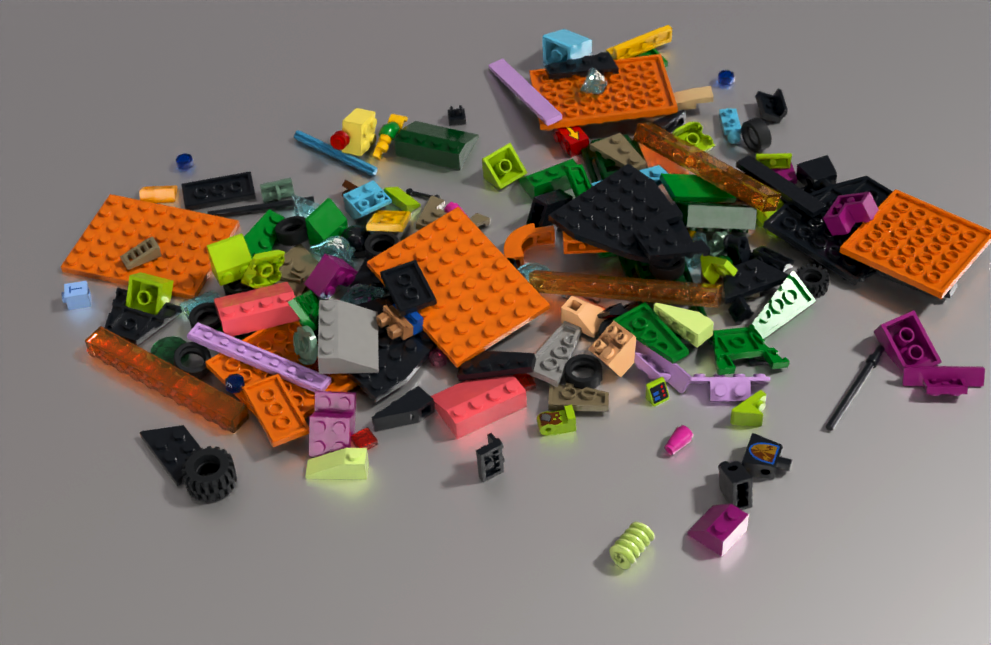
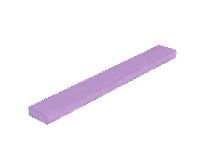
[488,58,563,126]
[187,322,332,392]

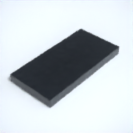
[181,171,256,211]

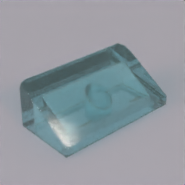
[179,290,219,319]

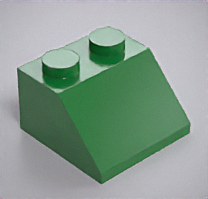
[305,198,348,253]

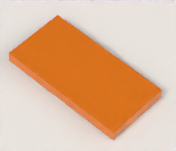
[242,374,309,447]

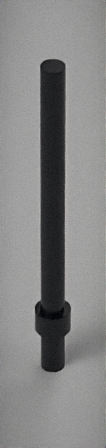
[207,196,315,217]
[826,345,885,431]

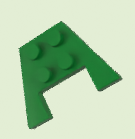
[712,327,790,375]

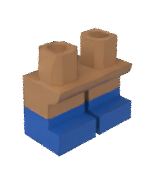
[376,304,423,340]

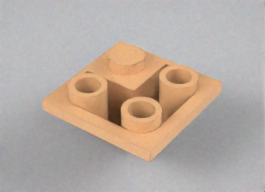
[561,296,606,338]
[588,321,636,377]

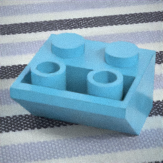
[343,180,392,220]

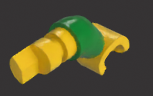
[372,114,408,160]

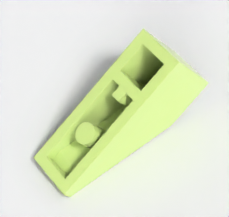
[654,303,714,347]
[305,448,369,479]

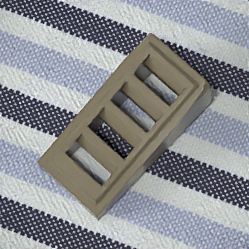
[120,236,162,270]

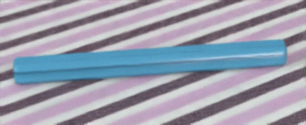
[294,130,378,176]

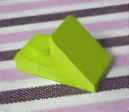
[700,254,738,285]
[730,390,767,427]

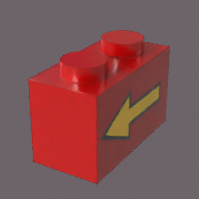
[553,126,589,157]

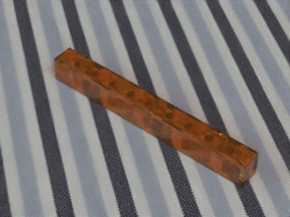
[633,123,781,212]
[529,270,722,308]
[85,326,249,433]

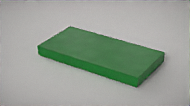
[659,174,737,203]

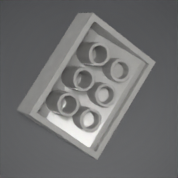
[318,300,379,374]

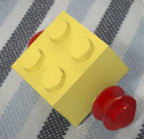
[330,108,377,156]

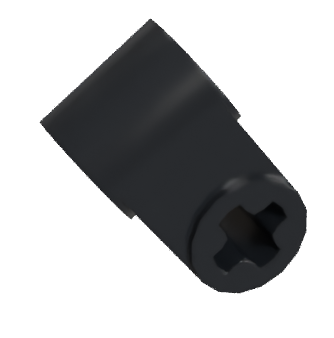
[723,234,752,266]

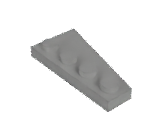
[527,321,581,387]

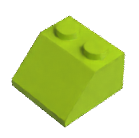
[207,233,252,286]
[125,272,174,315]

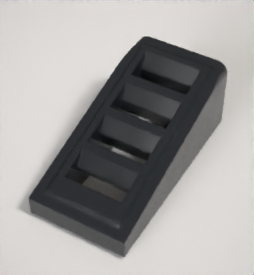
[652,110,686,141]

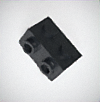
[755,89,788,123]

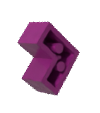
[823,192,879,236]
[304,253,358,299]

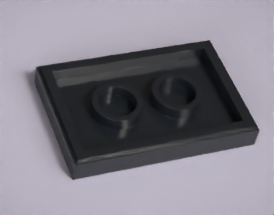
[380,260,437,316]

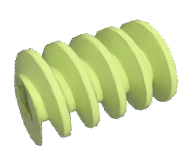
[609,522,655,569]

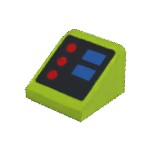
[645,377,669,406]

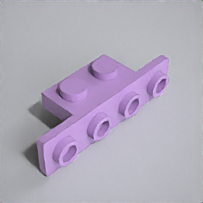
[634,340,691,393]
[689,374,770,402]

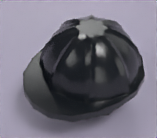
[341,225,371,258]

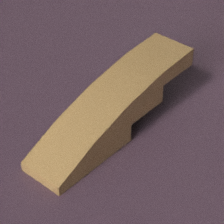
[645,86,714,118]

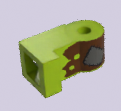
[536,405,576,436]

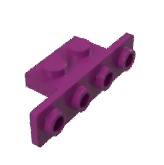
[902,366,985,396]

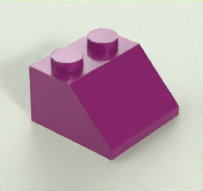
[687,504,749,557]

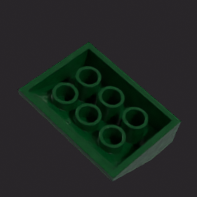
[394,121,479,170]

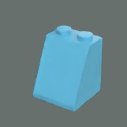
[542,29,592,65]

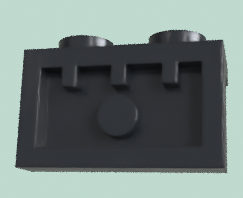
[750,245,795,272]
[476,433,505,482]

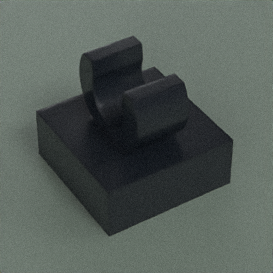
[447,105,466,126]
[728,296,754,324]

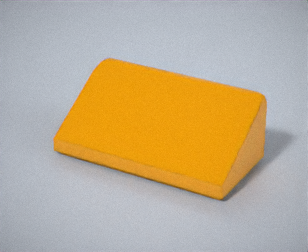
[139,185,178,203]

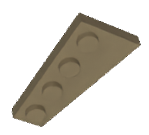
[283,244,341,300]

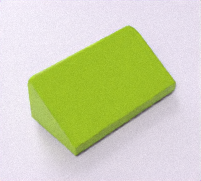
[754,153,792,169]
[384,187,421,212]

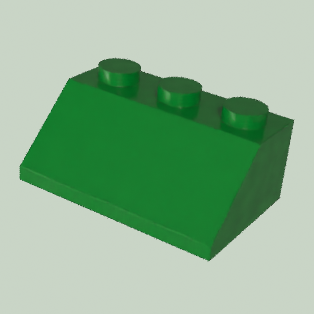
[518,159,578,200]

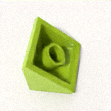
[482,143,527,190]

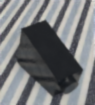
[526,189,573,228]

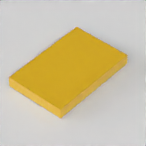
[366,210,411,232]

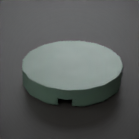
[293,326,318,365]

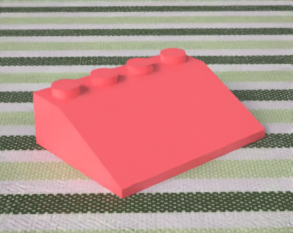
[213,282,300,337]
[431,375,527,439]

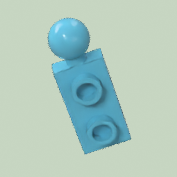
[719,108,741,144]

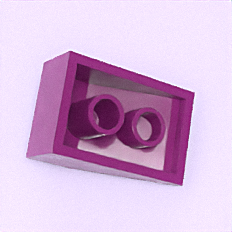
[873,310,942,373]

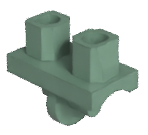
[260,178,295,203]
[706,231,727,257]

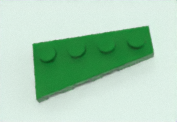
[288,290,319,331]

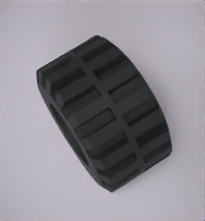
[182,446,237,502]

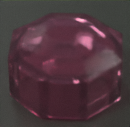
[429,348,448,367]

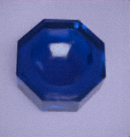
[718,70,734,86]
[176,153,194,170]
[225,374,245,393]

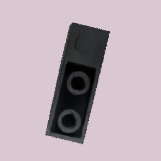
[372,386,435,432]

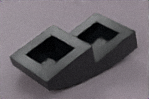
[597,301,639,319]

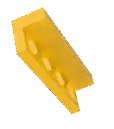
[606,25,672,60]

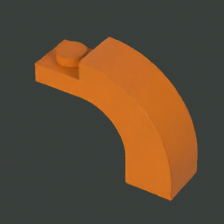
[504,223,555,270]

